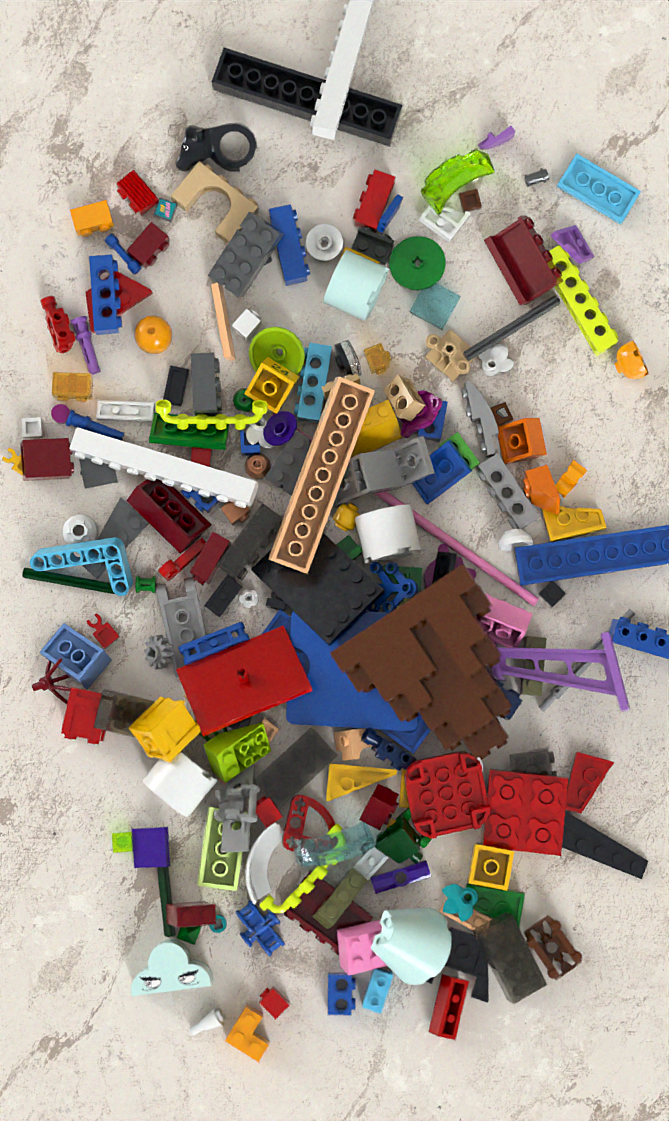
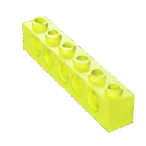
[549,245,618,356]

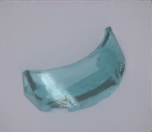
[292,822,375,867]

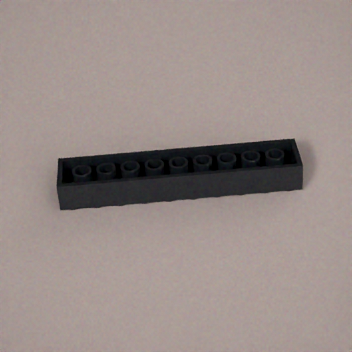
[212,47,402,147]

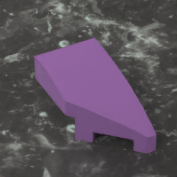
[478,126,516,150]

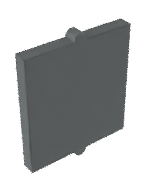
[79,457,118,489]

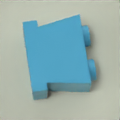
[362,968,393,1014]

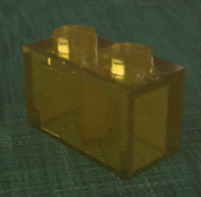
[52,372,93,402]

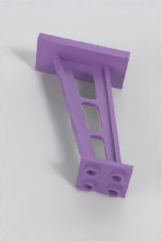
[492,632,630,712]

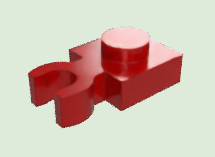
[87,613,120,649]

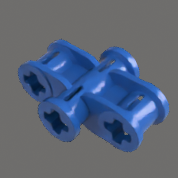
[235,900,285,957]

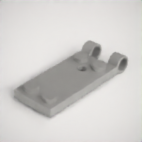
[156,577,206,677]

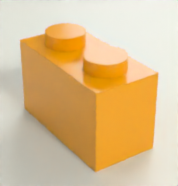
[70,200,114,237]

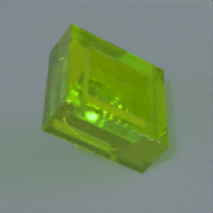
[112,832,133,853]

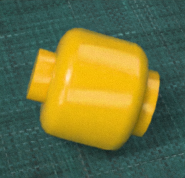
[333,502,361,532]

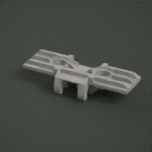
[214,764,260,853]

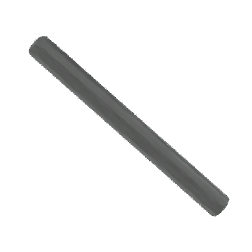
[463,295,561,361]

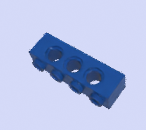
[89,254,122,335]

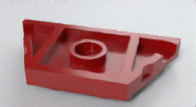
[85,272,153,333]

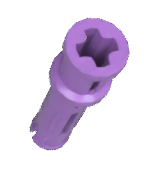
[70,316,101,375]

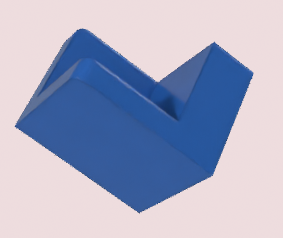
[240,430,261,456]

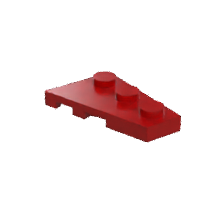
[565,752,614,814]

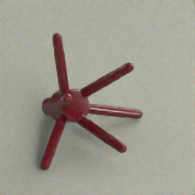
[32,658,71,704]

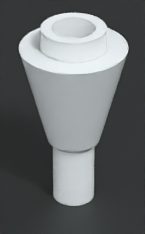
[190,1008,225,1035]

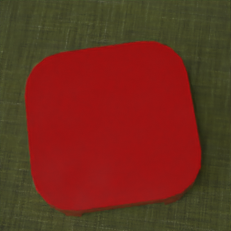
[404,751,490,838]

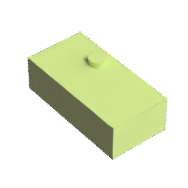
[197,806,248,891]

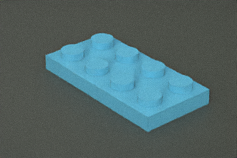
[557,153,641,225]

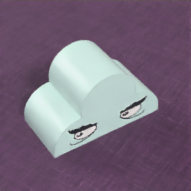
[131,939,213,996]

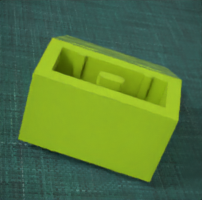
[203,722,271,783]

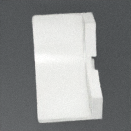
[246,821,284,904]

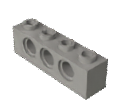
[476,453,539,529]

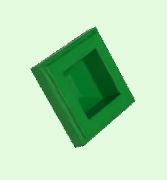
[177,926,202,945]

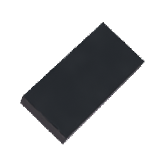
[163,365,189,407]

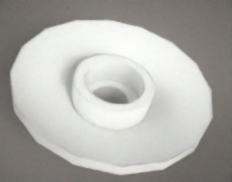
[306,224,343,261]

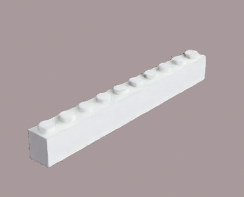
[310,0,374,140]
[69,427,259,508]

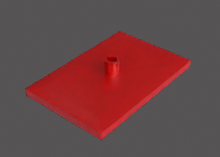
[176,625,313,736]

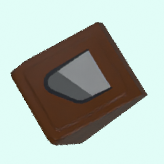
[490,402,513,427]

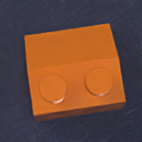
[498,418,547,464]
[523,464,560,514]

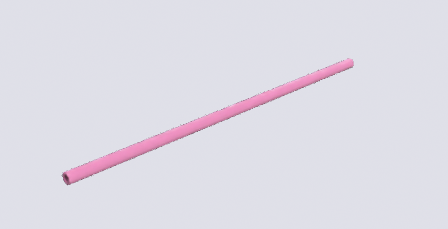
[269,413,539,606]

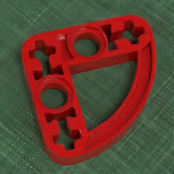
[282,795,338,858]

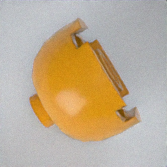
[134,315,172,354]
[614,340,649,379]

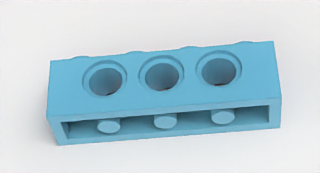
[294,342,332,423]

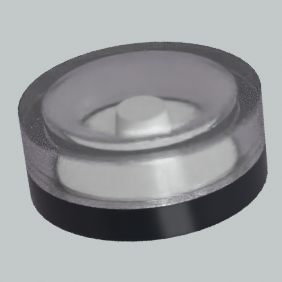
[334,340,362,376]

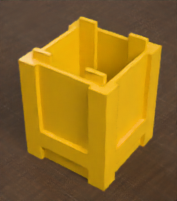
[128,697,201,762]

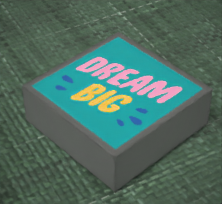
[153,198,178,223]

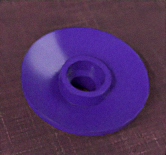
[263,411,297,446]

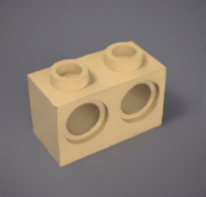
[383,375,426,421]

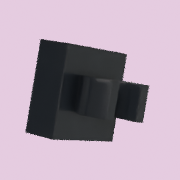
[266,591,286,611]

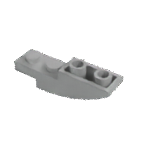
[461,381,499,457]

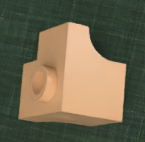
[334,728,371,761]

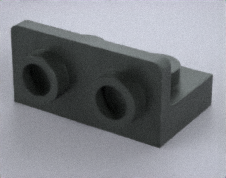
[351,227,394,266]

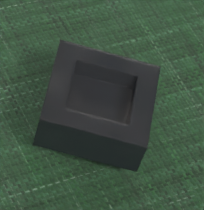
[538,581,566,607]

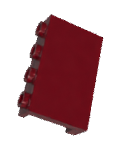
[484,216,563,305]
[284,870,373,955]

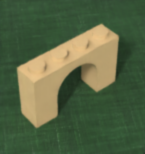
[171,161,259,244]

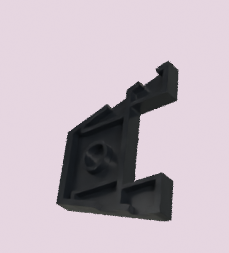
[426,927,489,1003]

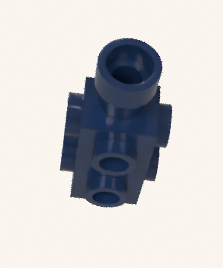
[361,728,416,771]

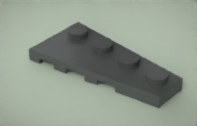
[83,497,149,579]

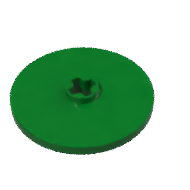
[389,236,446,291]

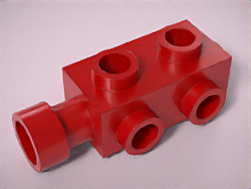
[40,296,75,353]

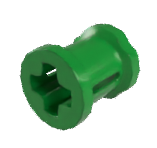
[135,576,156,593]

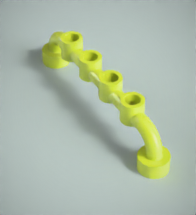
[156,400,268,430]
[259,823,346,913]

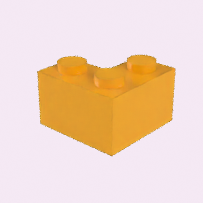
[225,1004,270,1062]

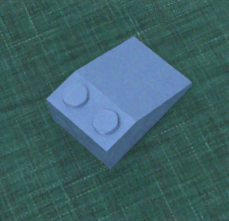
[39,623,112,690]

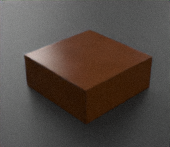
[459,189,482,213]

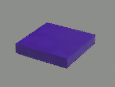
[132,827,170,868]

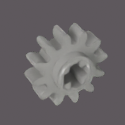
[144,635,173,670]

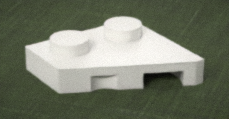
[419,204,471,242]

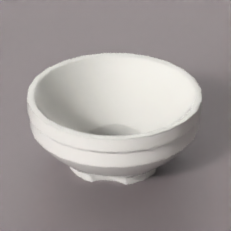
[63,515,98,544]
[498,529,533,551]

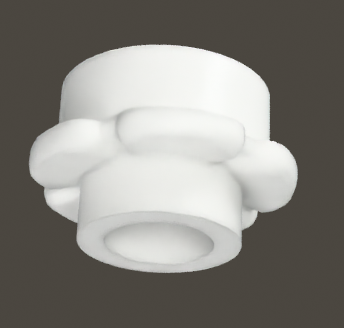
[239,589,258,608]

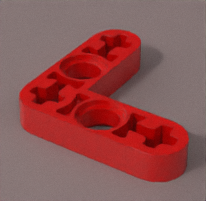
[158,537,206,581]

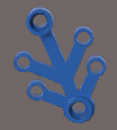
[368,562,418,613]

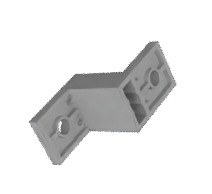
[334,436,434,507]

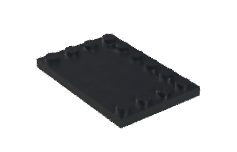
[251,533,385,646]

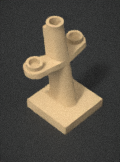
[425,329,475,382]

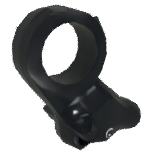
[175,123,257,172]

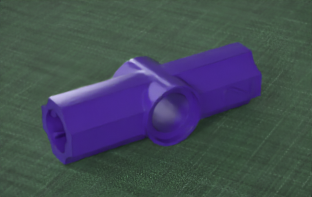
[371,860,431,894]

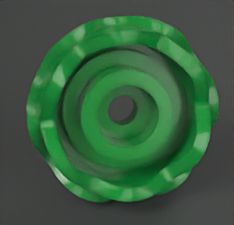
[233,388,255,412]

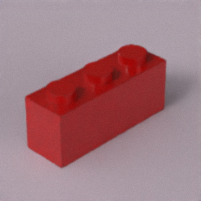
[353,169,396,233]
[428,974,469,1040]

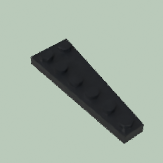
[562,811,648,879]

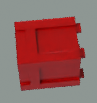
[61,687,114,745]

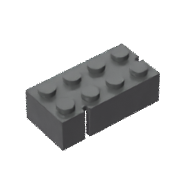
[207,212,284,297]

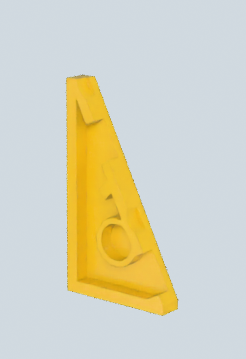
[326,763,397,801]

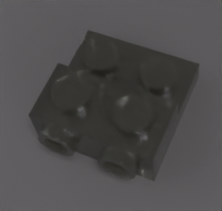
[509,747,558,776]

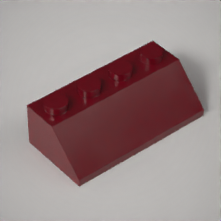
[126,479,212,554]

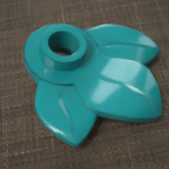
[442,884,478,922]

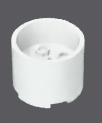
[355,504,422,564]
[142,751,218,818]

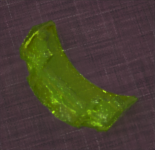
[421,149,495,215]

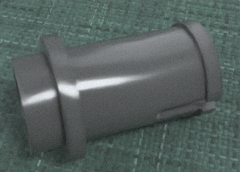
[524,168,549,187]

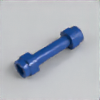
[104,233,142,275]

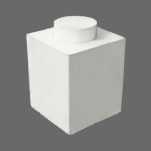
[232,309,261,342]

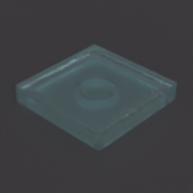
[409,283,461,330]

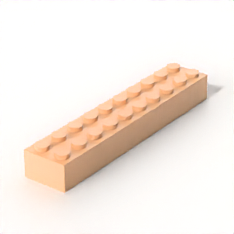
[268,377,375,573]

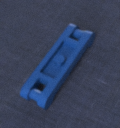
[178,622,250,666]

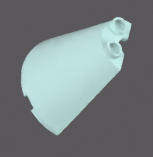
[371,908,451,985]

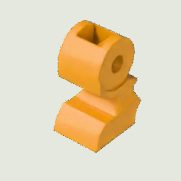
[555,460,587,498]

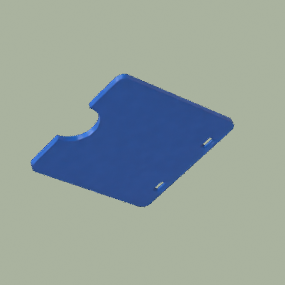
[286,611,419,731]

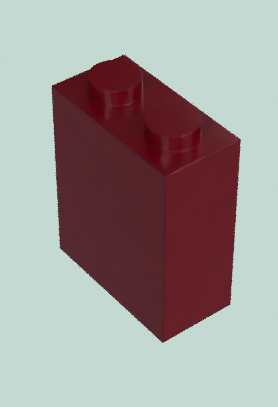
[20,438,74,481]
[190,532,231,585]
[166,901,216,927]

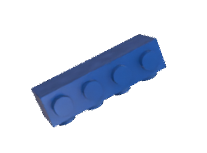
[609,617,669,659]

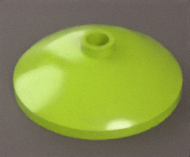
[249,326,305,375]

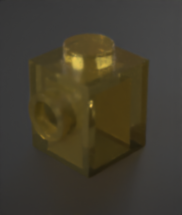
[363,343,392,375]

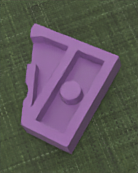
[551,225,594,264]

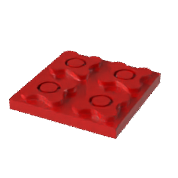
[483,769,568,856]

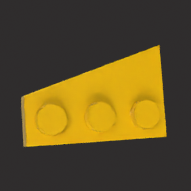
[541,506,606,542]

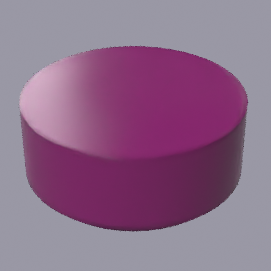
[51,404,71,424]

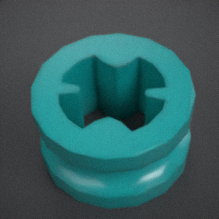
[209,915,227,933]

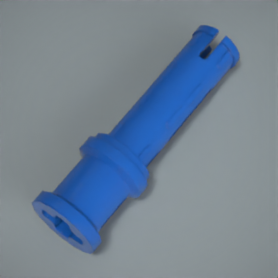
[66,410,125,441]

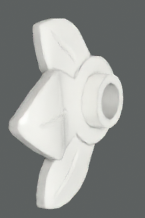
[478,344,514,376]
[246,417,273,449]

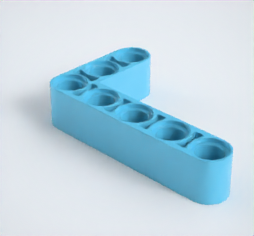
[30,538,133,596]

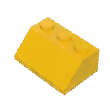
[350,400,403,458]

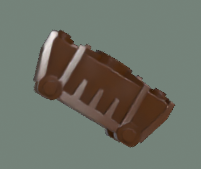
[524,915,582,981]

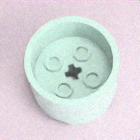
[323,250,389,321]

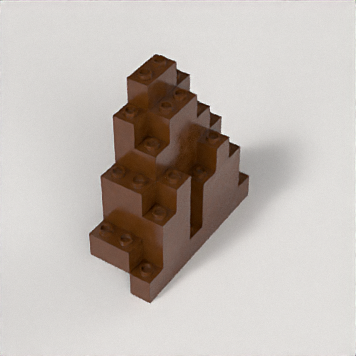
[330,564,512,760]

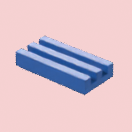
[377,194,404,233]

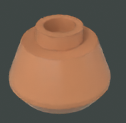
[245,453,271,479]

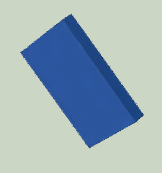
[412,440,472,504]

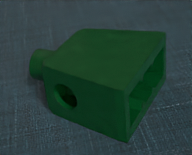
[375,817,423,864]

